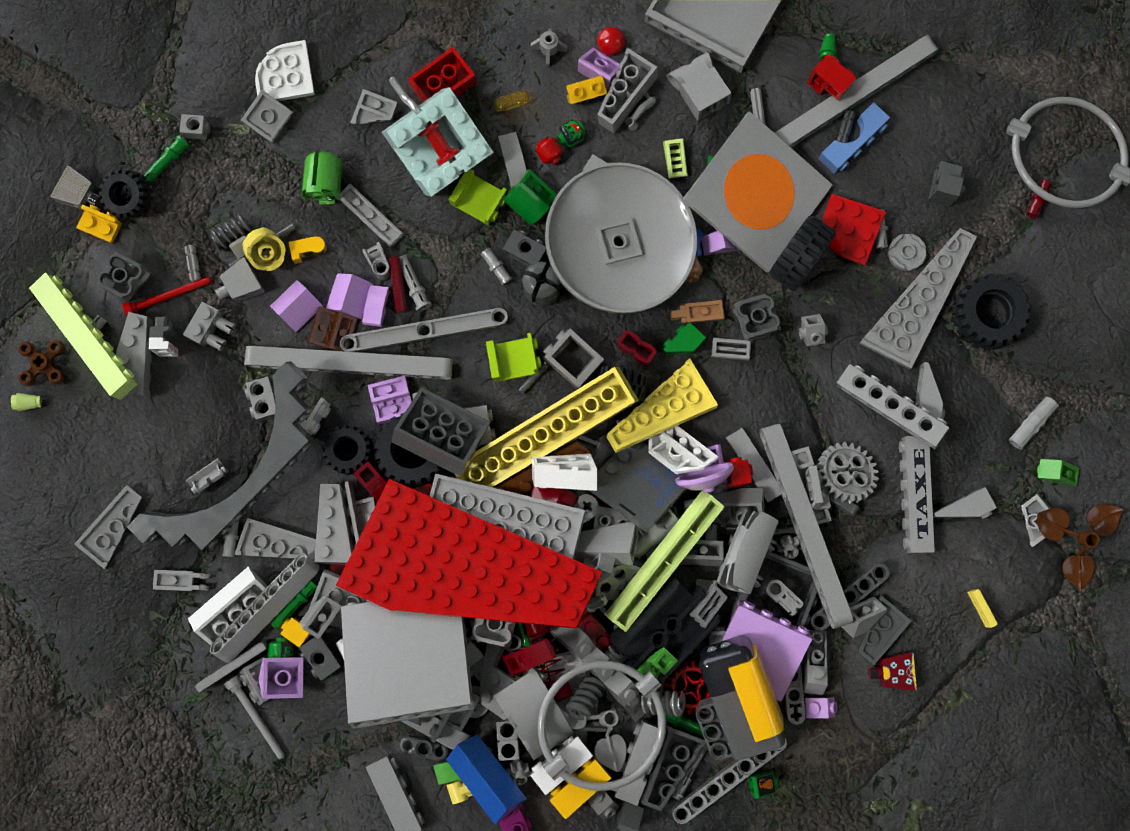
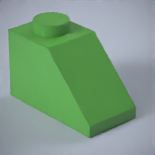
[1037,459,1080,487]

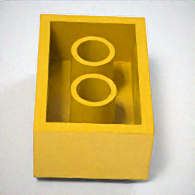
[550,756,611,819]

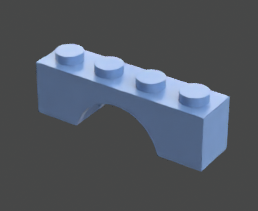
[819,103,890,174]

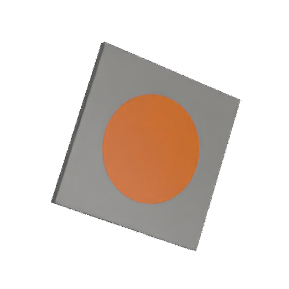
[682,111,832,273]

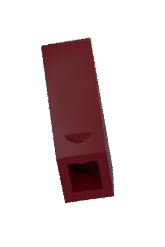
[353,461,387,502]

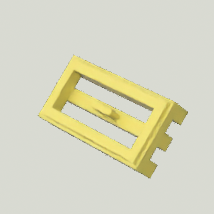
[967,589,997,628]

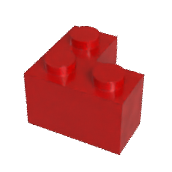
[807,54,856,100]

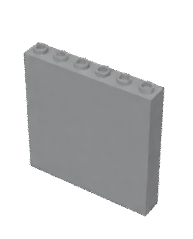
[644,0,782,73]
[341,600,474,729]

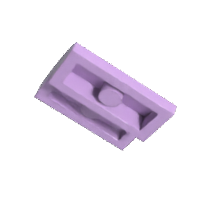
[368,375,412,425]

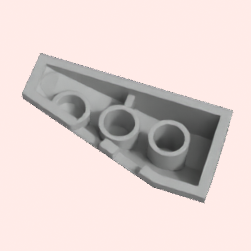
[684,488,765,527]

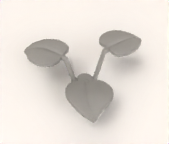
[557,679,638,772]

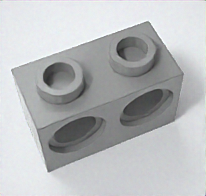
[245,377,276,422]

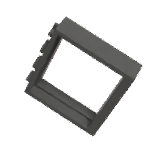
[728,551,818,627]

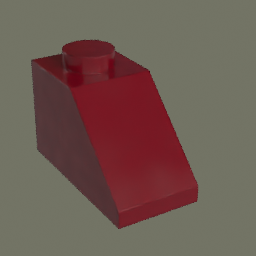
[530,486,578,507]

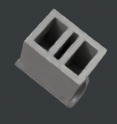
[667,52,732,121]

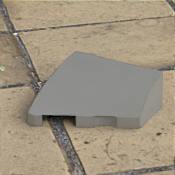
[1021,493,1051,547]

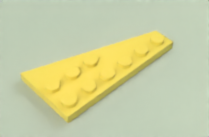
[607,358,718,453]

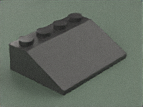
[391,387,490,477]

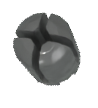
[522,262,561,307]

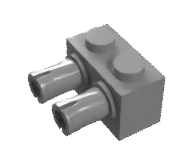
[183,302,236,351]
[681,524,723,566]

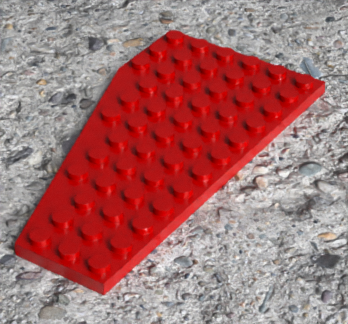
[336,479,603,629]

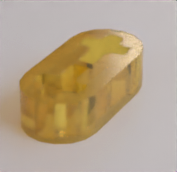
[494,90,530,112]

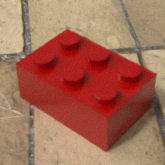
[408,47,477,103]

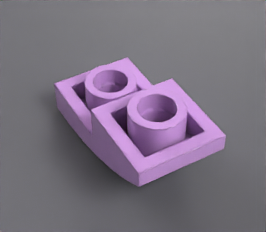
[362,285,390,327]

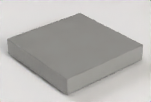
[241,90,294,143]

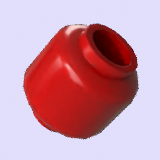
[535,136,563,165]

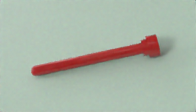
[122,277,212,317]

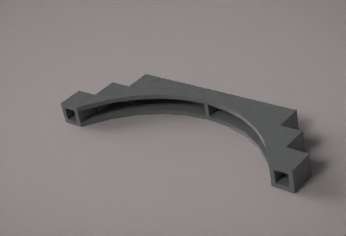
[127,361,314,550]

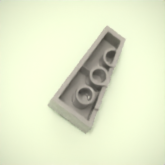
[597,48,658,134]
[612,720,667,806]

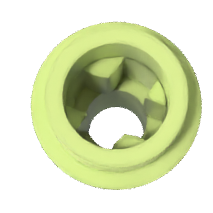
[11,393,42,412]

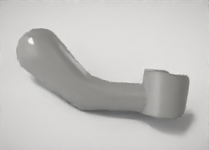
[625,92,656,131]

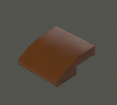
[307,306,357,352]

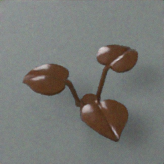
[1037,504,1123,590]

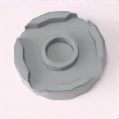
[888,234,926,271]

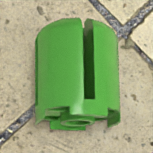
[301,152,343,205]

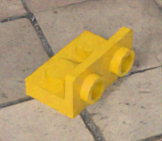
[566,76,607,104]
[76,205,122,244]

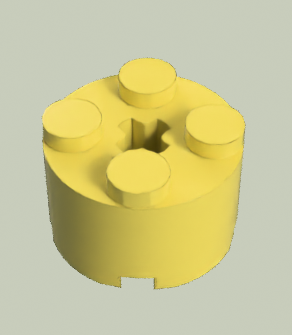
[243,227,286,271]

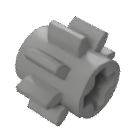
[776,535,802,559]
[506,760,531,785]

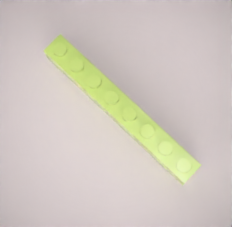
[29,272,138,400]
[604,491,725,632]

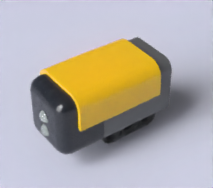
[696,635,785,760]

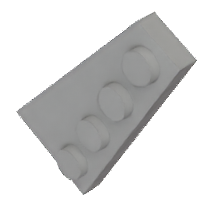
[74,485,143,569]
[234,518,316,560]

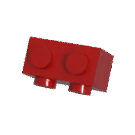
[725,457,753,489]

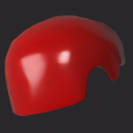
[597,27,626,56]

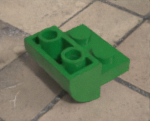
[503,169,557,225]

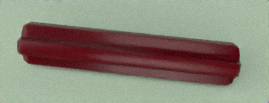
[389,256,407,313]

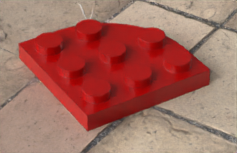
[823,194,886,266]

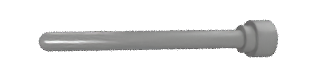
[224,675,285,759]

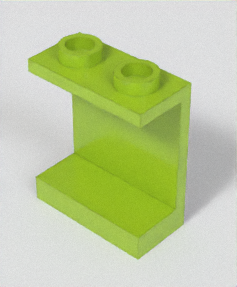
[449,169,507,226]
[486,333,542,383]

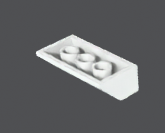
[188,567,268,645]

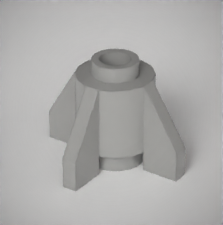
[530,28,568,67]

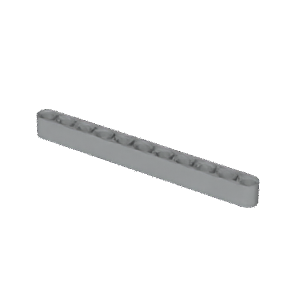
[775,35,939,147]
[244,346,453,380]
[760,423,853,629]

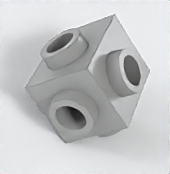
[799,314,828,346]

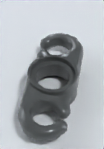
[399,736,449,761]

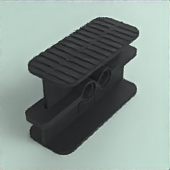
[610,576,720,684]

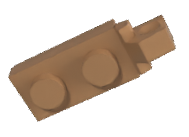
[670,300,725,324]

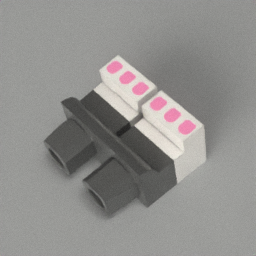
[149,317,179,357]

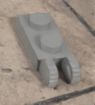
[153,570,210,591]

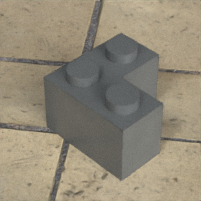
[927,161,965,207]

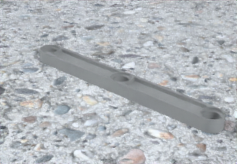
[340,308,508,352]

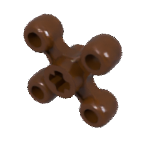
[18,340,66,387]

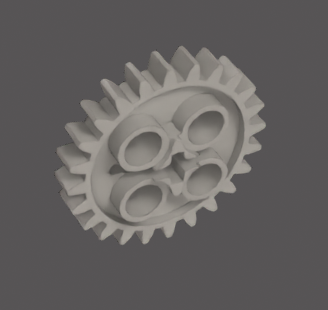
[817,442,879,504]

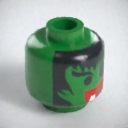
[557,120,586,148]
[268,638,294,658]

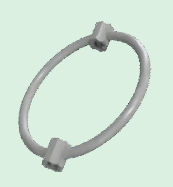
[1006,97,1130,208]
[538,661,666,791]

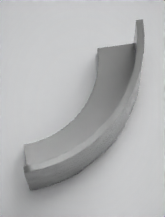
[494,670,573,760]

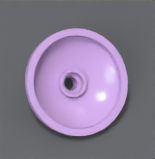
[675,463,734,493]

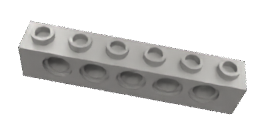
[836,364,949,449]

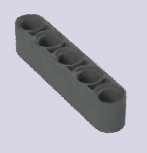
[809,564,890,630]

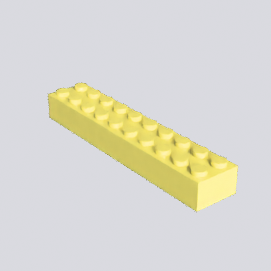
[455,367,639,488]

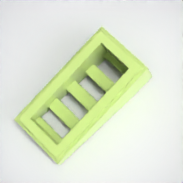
[663,139,688,179]

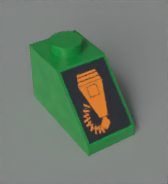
[748,770,778,799]

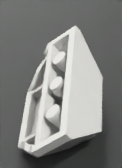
[649,426,718,474]

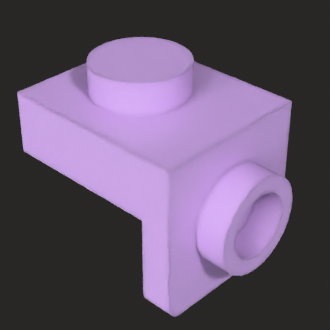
[805,697,837,718]

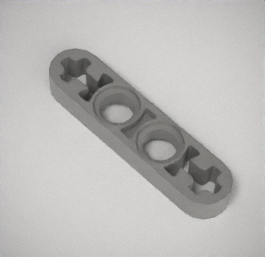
[784,663,805,725]

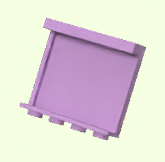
[721,601,812,701]

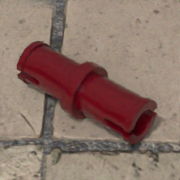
[1026,180,1052,219]

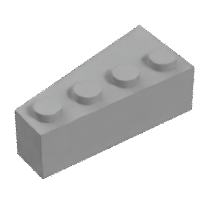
[116,312,154,398]
[314,484,355,565]

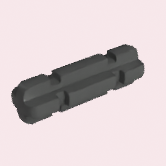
[837,110,855,143]

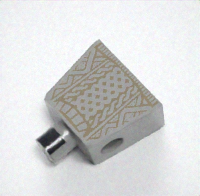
[50,165,101,209]

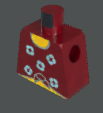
[868,652,917,691]

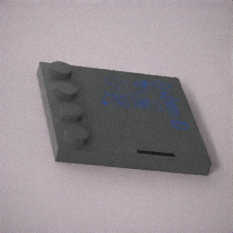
[589,442,687,533]

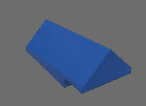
[446,734,527,825]

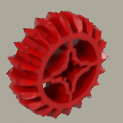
[665,660,710,714]

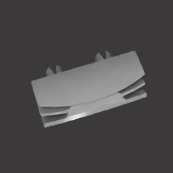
[717,509,778,594]

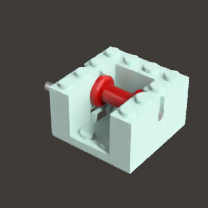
[382,76,493,197]

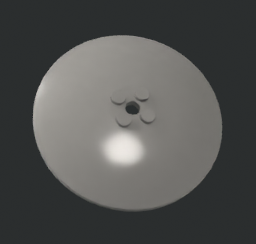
[545,162,697,314]

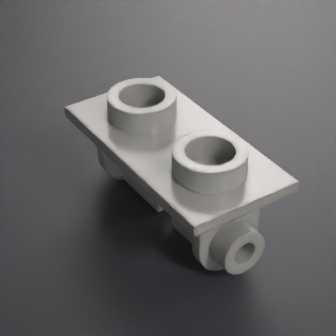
[186,458,229,494]

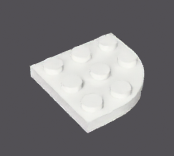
[255,40,315,101]

